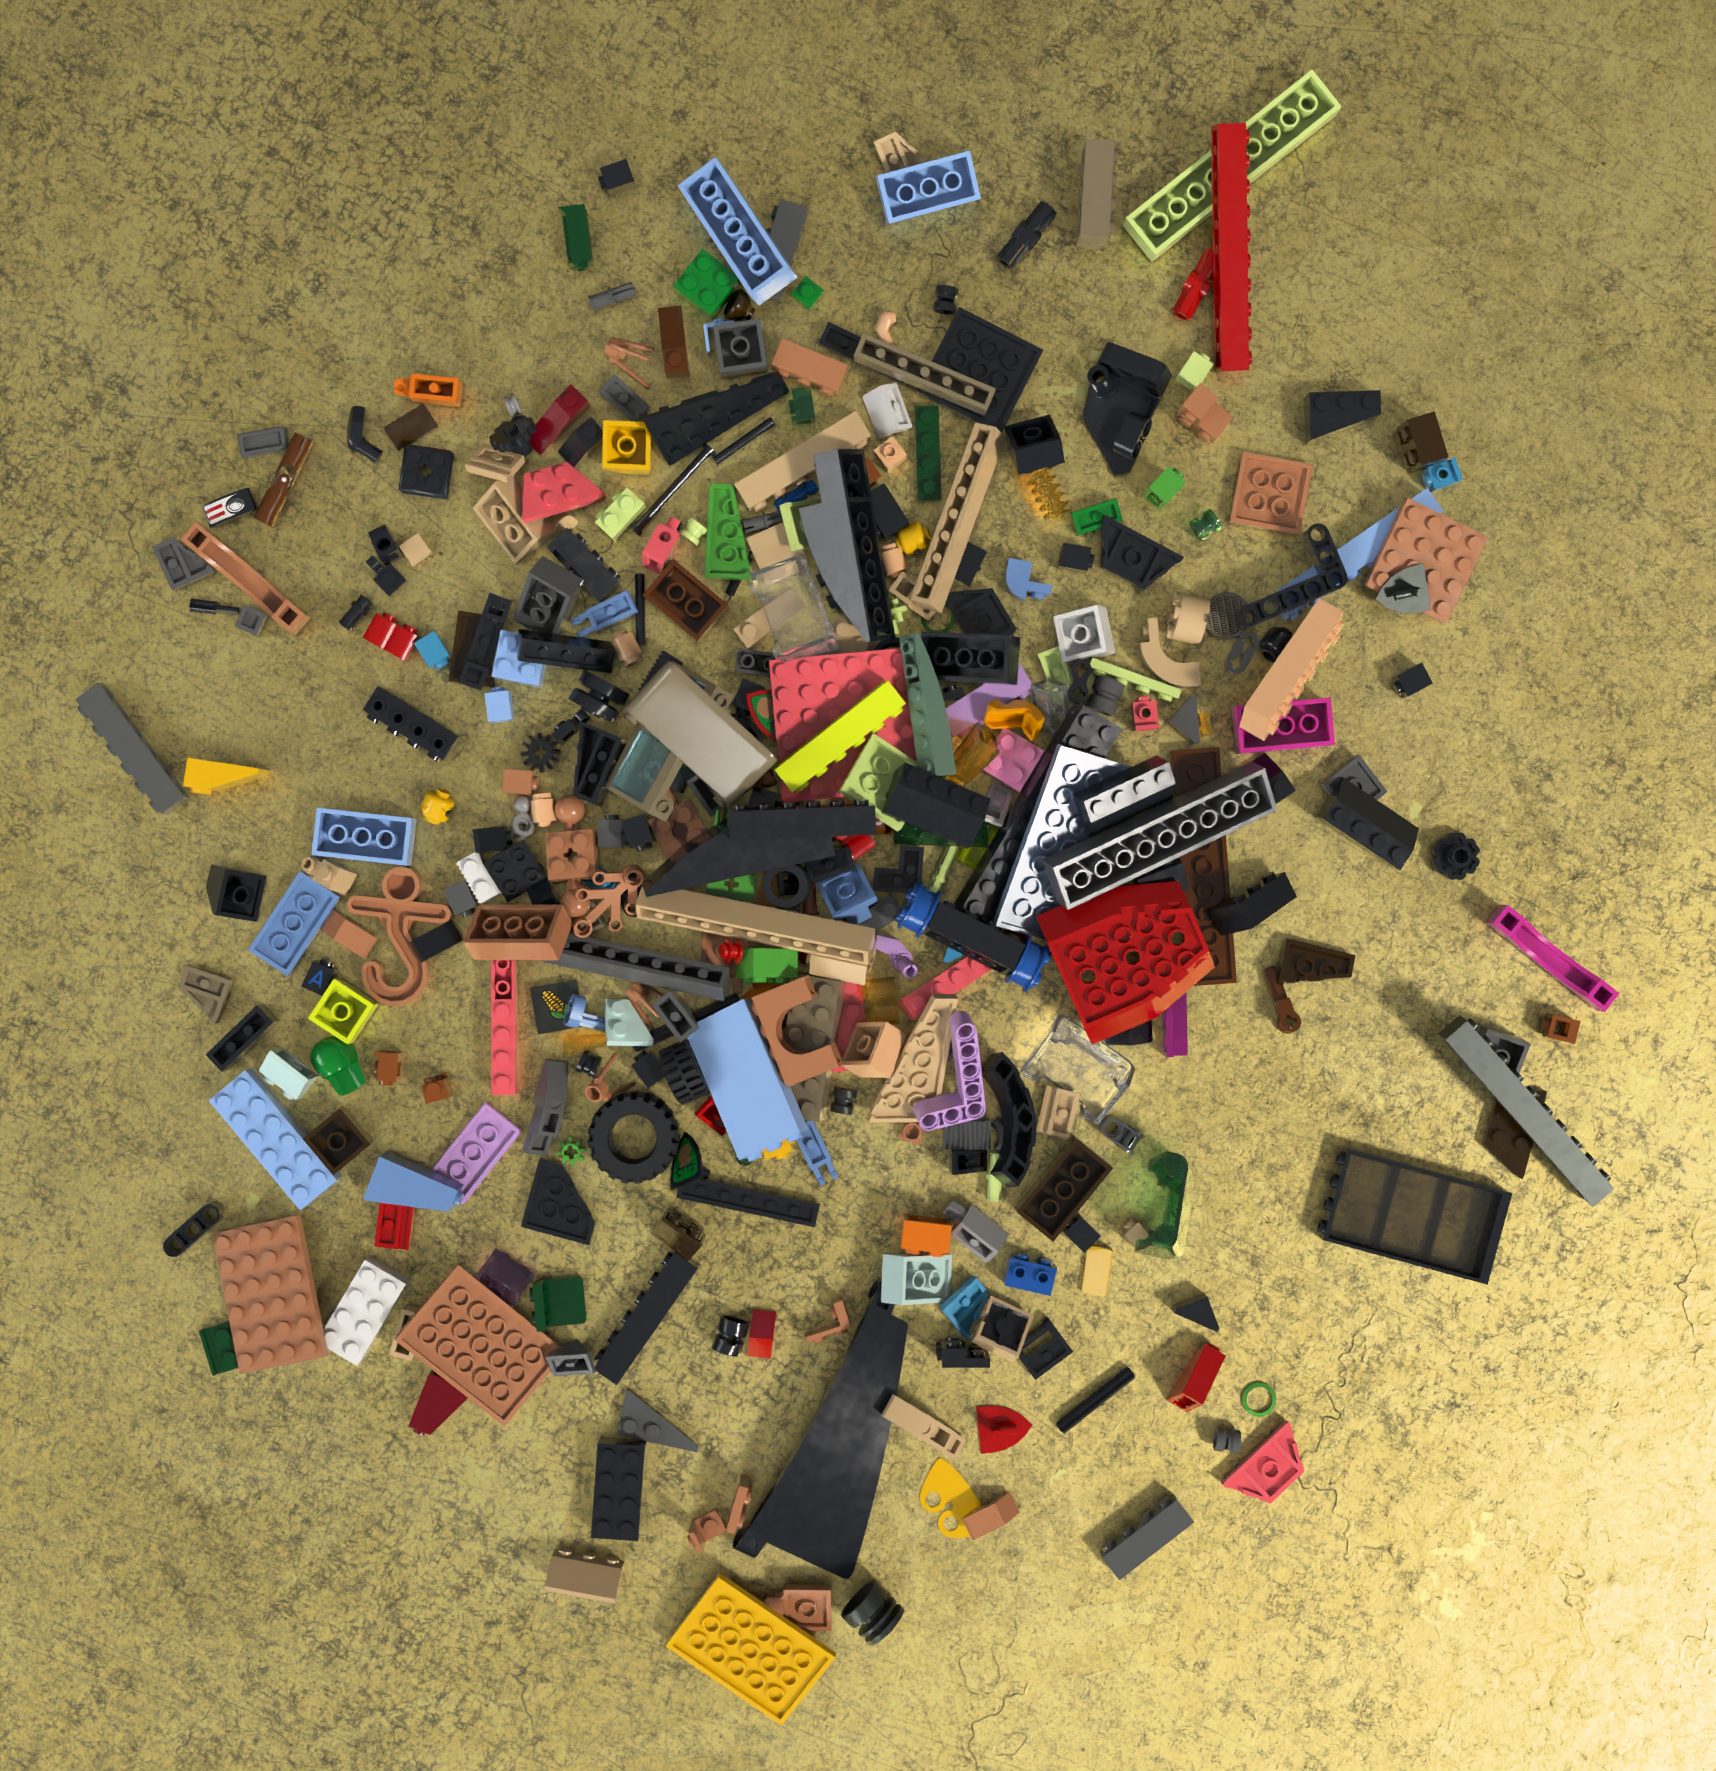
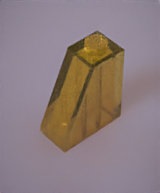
[945,723,1000,787]

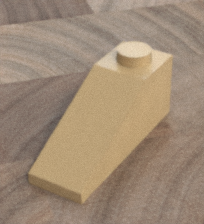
[733,589,805,650]

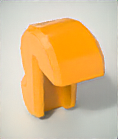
[983,699,1045,741]

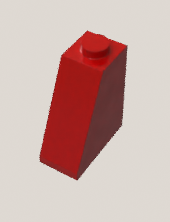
[1167,1344,1226,1412]

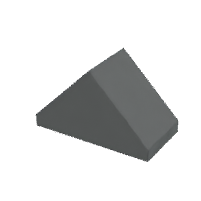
[1167,695,1200,744]
[546,1339,596,1376]

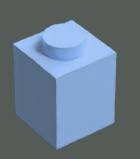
[484,687,515,723]

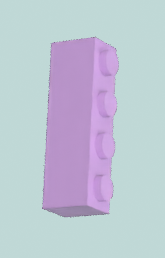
[946,663,1034,739]

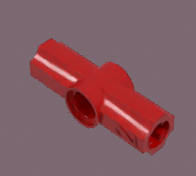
[1172,248,1213,322]

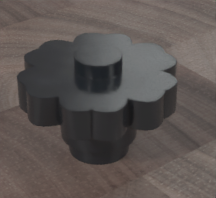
[489,415,537,457]
[1431,833,1480,880]

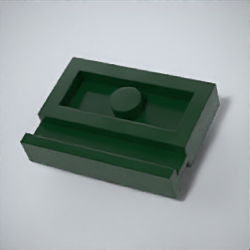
[199,1321,238,1376]

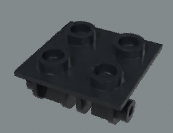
[483,839,548,902]

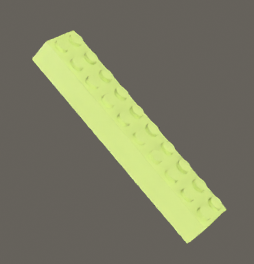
[1122,70,1342,262]

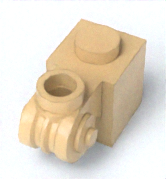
[301,855,357,895]

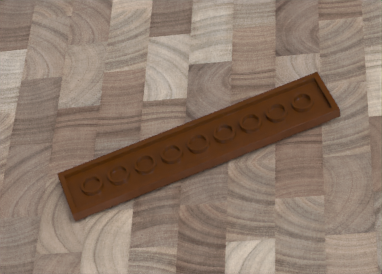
[1171,747,1237,986]

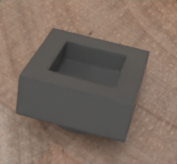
[235,605,268,637]

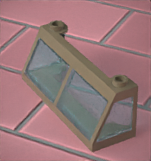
[604,661,735,822]

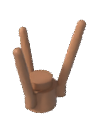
[604,337,654,389]
[625,982,664,1031]
[584,1053,636,1102]

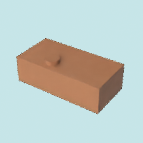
[463,905,573,960]

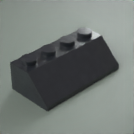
[1072,755,1176,838]
[882,762,991,849]
[1316,777,1419,870]

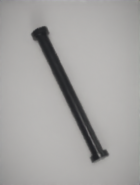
[629,443,716,536]

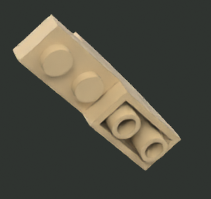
[881,1395,966,1460]

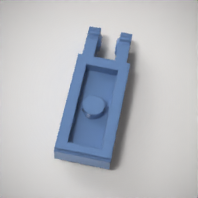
[570,590,639,638]
[796,1120,839,1186]

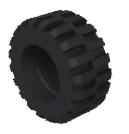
[588,1091,680,1184]

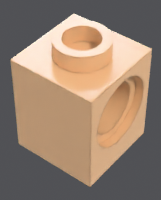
[873,436,907,474]

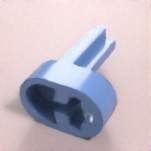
[564,994,606,1032]

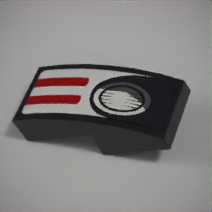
[202,488,257,528]

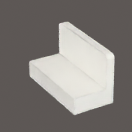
[863,383,913,440]

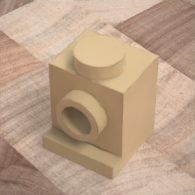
[1122,1217,1161,1256]

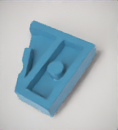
[939,1275,989,1340]

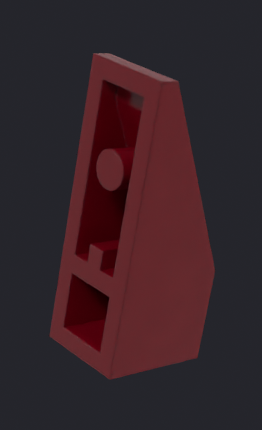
[530,384,591,456]

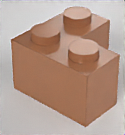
[1176,383,1234,444]

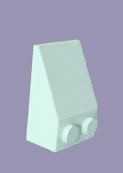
[881,1253,952,1305]

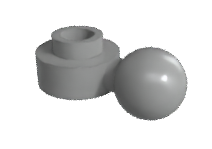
[510,795,535,839]

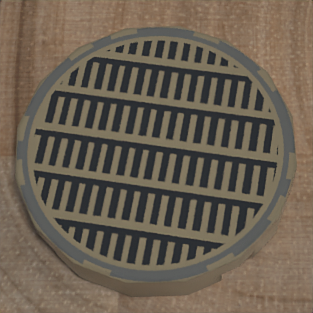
[1205,592,1250,640]

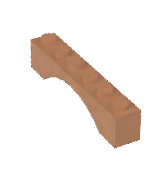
[180,521,311,635]

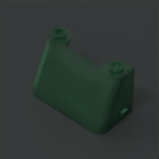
[1135,1151,1195,1260]

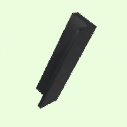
[517,629,616,673]

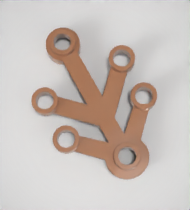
[572,864,645,938]

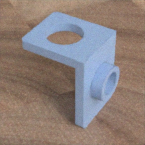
[703,318,735,356]

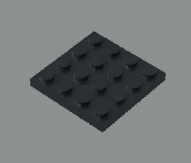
[916,307,1043,433]

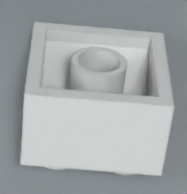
[1053,605,1115,663]

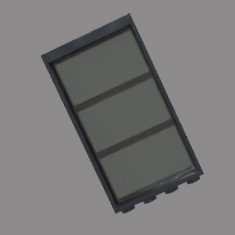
[1317,1146,1512,1285]

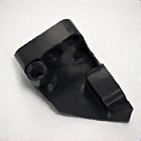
[1082,342,1172,477]

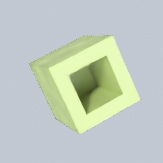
[1175,351,1214,391]

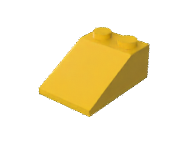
[183,758,270,795]

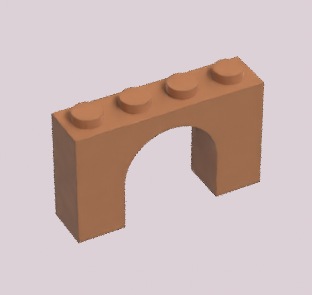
[751,975,844,1087]

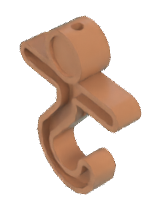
[347,866,454,1006]

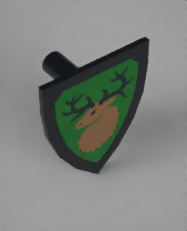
[670,1132,710,1190]

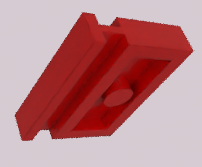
[374,1203,415,1251]

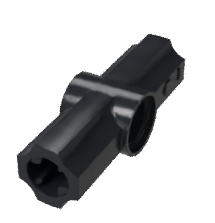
[997,201,1057,270]

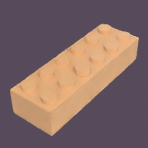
[1239,598,1344,741]

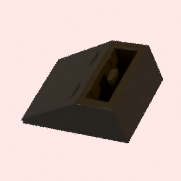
[650,1207,706,1261]

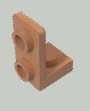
[805,1297,851,1343]
[687,1508,727,1554]

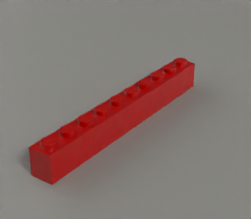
[1211,123,1252,372]

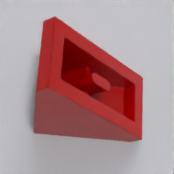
[694,1095,727,1136]
[747,1308,777,1359]

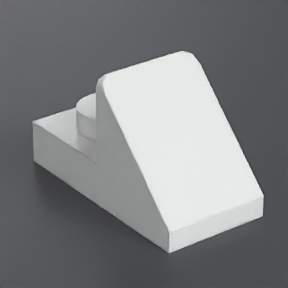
[984,782,1014,827]

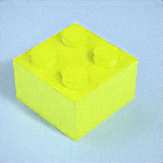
[308,977,379,1044]

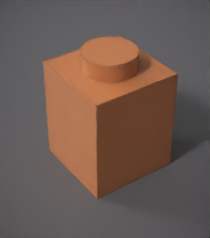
[502,769,539,795]

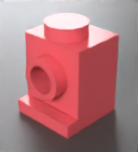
[1131,696,1159,732]

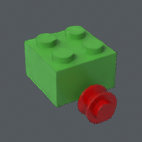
[719,939,808,984]

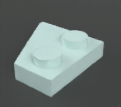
[604,999,654,1046]

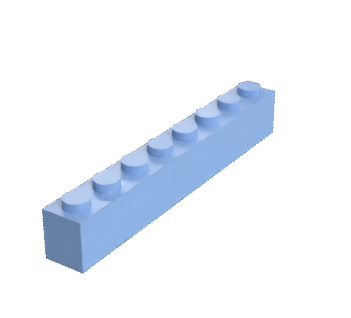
[1270,488,1443,621]

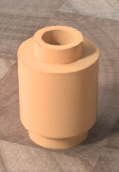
[880,543,908,580]
[611,630,642,667]
[531,793,556,827]

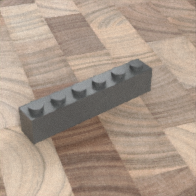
[75,683,190,815]

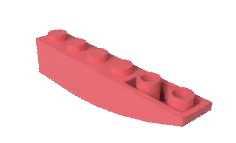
[897,930,1026,1021]
[491,960,519,1095]

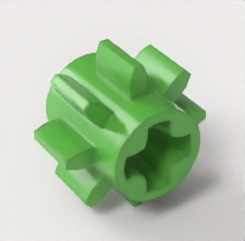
[557,1136,587,1166]

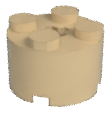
[1166,592,1210,645]

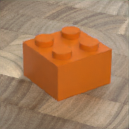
[900,1213,952,1257]

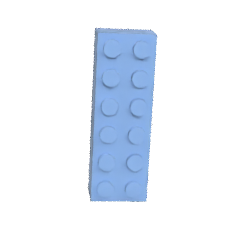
[678,157,797,306]
[209,1068,343,1210]

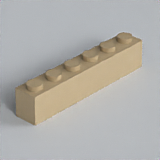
[734,411,871,512]

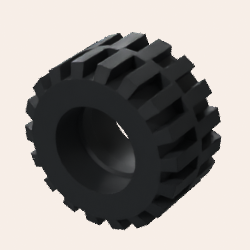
[658,1039,709,1105]

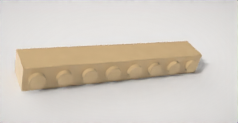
[910,422,1006,613]

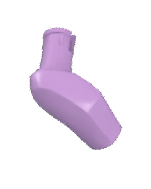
[876,933,918,978]

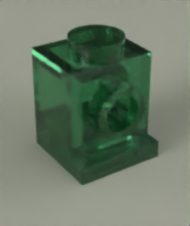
[788,387,816,426]

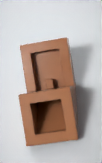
[321,909,378,958]
[962,1492,1020,1540]

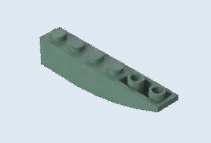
[899,633,957,777]

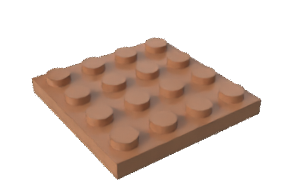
[1363,497,1489,624]

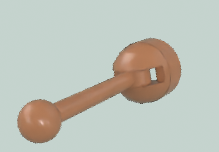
[749,769,777,790]

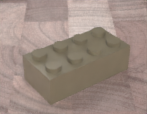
[1076,139,1118,249]

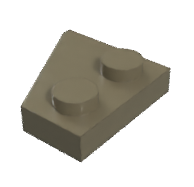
[178,965,233,1024]

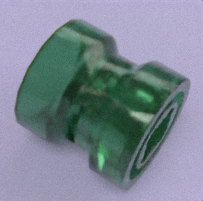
[1189,509,1222,542]

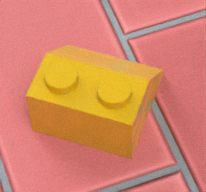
[602,420,651,475]

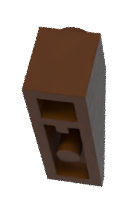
[658,305,690,379]

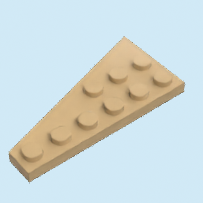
[866,994,958,1123]

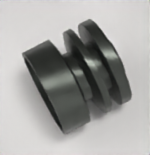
[841,1579,905,1646]

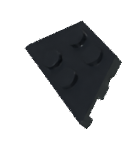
[1101,515,1184,590]
[945,588,1017,635]

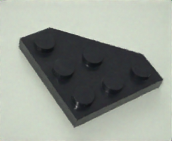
[521,1157,596,1245]

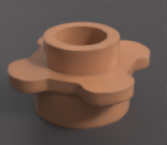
[899,1122,925,1145]

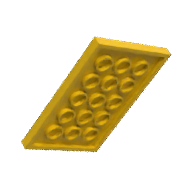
[666,1573,836,1726]

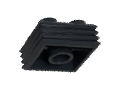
[398,444,454,499]

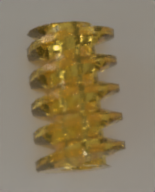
[1027,467,1073,520]

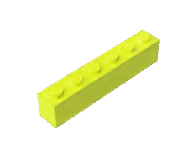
[773,680,906,792]

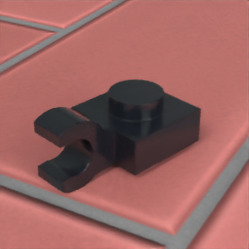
[366,556,407,597]

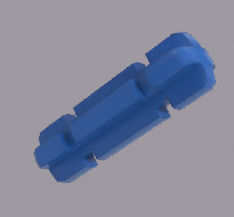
[774,480,818,511]

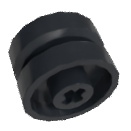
[568,670,630,724]

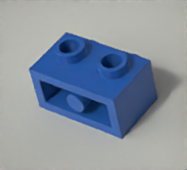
[1003,1252,1057,1296]

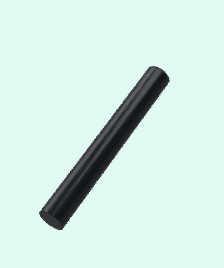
[712,417,776,465]
[635,573,646,645]

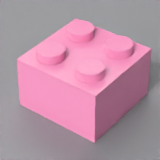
[979,729,1045,794]

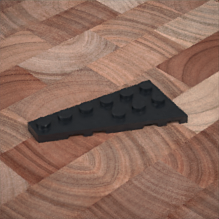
[639,371,790,466]

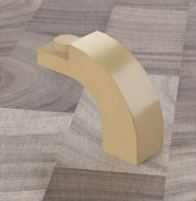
[1138,617,1201,688]

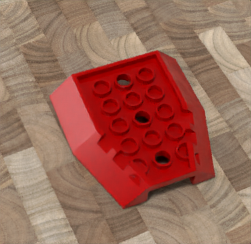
[1036,881,1215,1045]

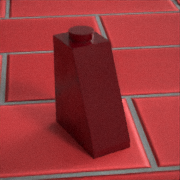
[408,1370,468,1436]

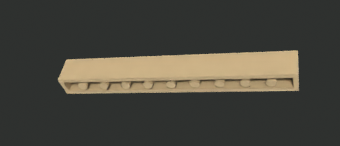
[635,887,875,965]

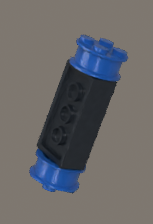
[894,881,1052,992]

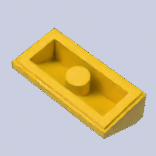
[1081,1245,1113,1297]

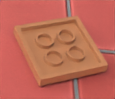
[1229,451,1313,536]

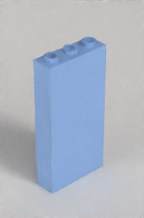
[688,999,808,1162]

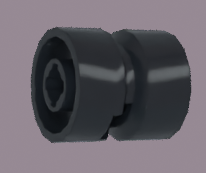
[711,1315,750,1357]

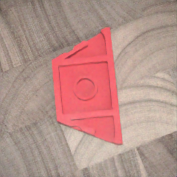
[521,462,606,524]
[1221,1420,1305,1504]

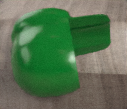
[310,1036,365,1096]

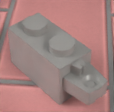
[943,1201,1009,1263]

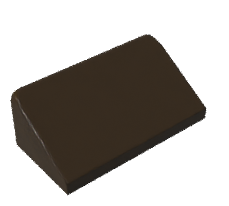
[383,404,439,451]

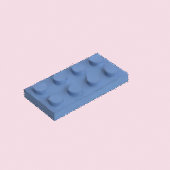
[248,871,341,976]

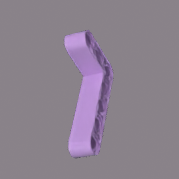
[913,1011,986,1131]

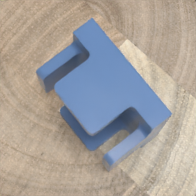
[816,862,878,925]

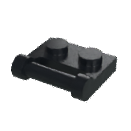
[1019,1316,1073,1380]

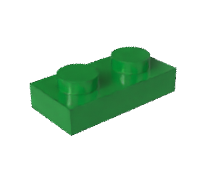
[1070,498,1123,535]

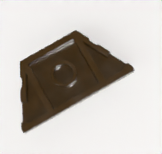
[1481,1090,1547,1179]

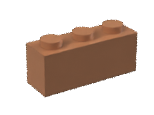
[771,338,848,397]

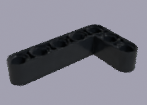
[1234,523,1348,629]

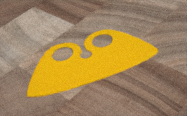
[920,1458,982,1538]

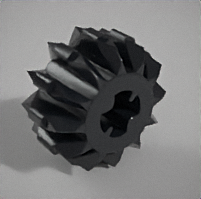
[520,733,562,773]

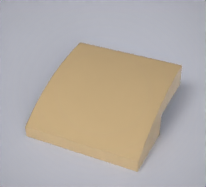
[746,522,809,585]

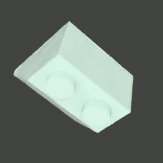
[259,1047,319,1100]

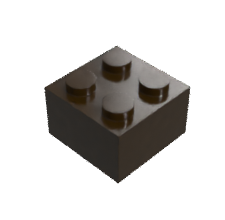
[1395,411,1448,473]
[303,1105,373,1175]

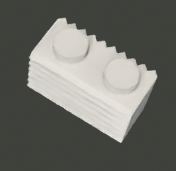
[457,852,502,903]

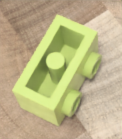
[595,488,647,542]

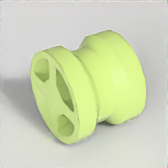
[678,517,707,546]

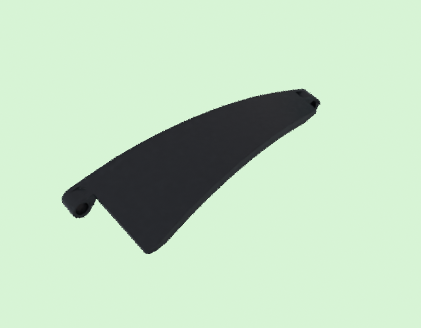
[732,1280,908,1579]

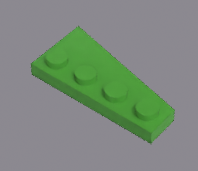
[704,483,753,581]

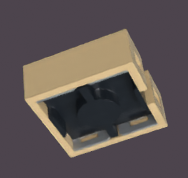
[970,1296,1034,1362]

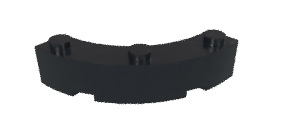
[981,1052,1037,1188]

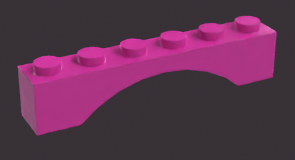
[1486,905,1620,1012]

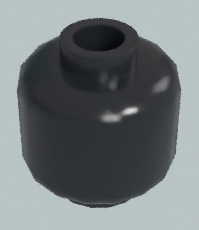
[1259,627,1292,662]

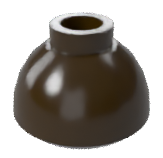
[724,289,755,321]

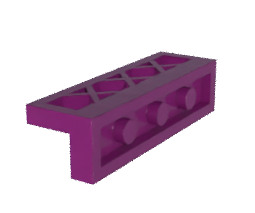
[1162,992,1188,1057]

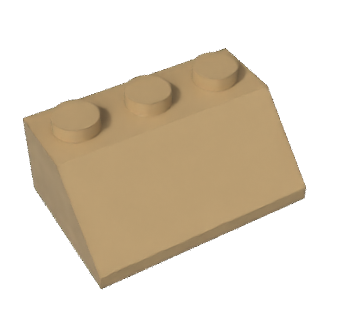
[473,475,554,565]
[544,1548,624,1604]

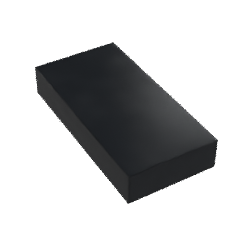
[409,920,463,963]

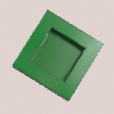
[791,276,824,311]

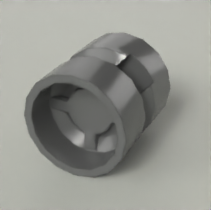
[1086,675,1125,717]

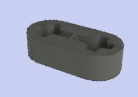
[1224,632,1259,674]

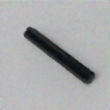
[1056,1367,1136,1434]

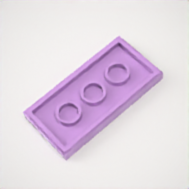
[431,1101,523,1205]

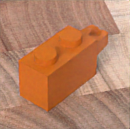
[394,373,463,407]

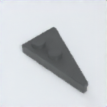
[616,1388,699,1452]

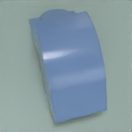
[1005,558,1052,602]

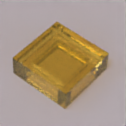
[1198,712,1213,738]

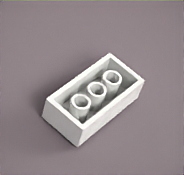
[324,1255,411,1366]

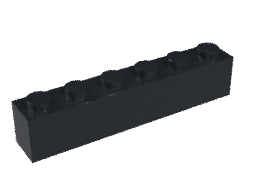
[727,799,876,841]
[593,1251,699,1385]

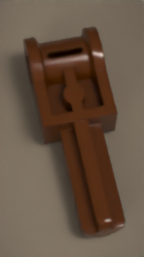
[1264,966,1301,1034]

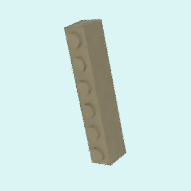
[854,333,996,416]

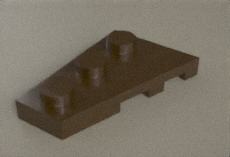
[448,610,496,688]
[1276,938,1355,985]

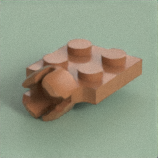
[763,1584,832,1631]

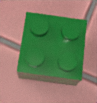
[673,249,741,321]

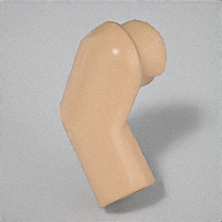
[875,311,896,345]

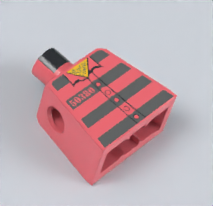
[642,517,682,575]

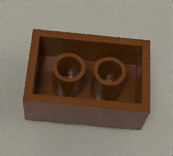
[643,559,729,643]

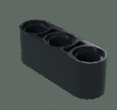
[163,1201,226,1257]

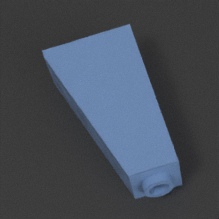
[363,1151,464,1212]

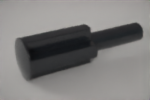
[189,598,240,615]

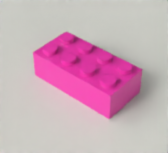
[1231,697,1335,755]

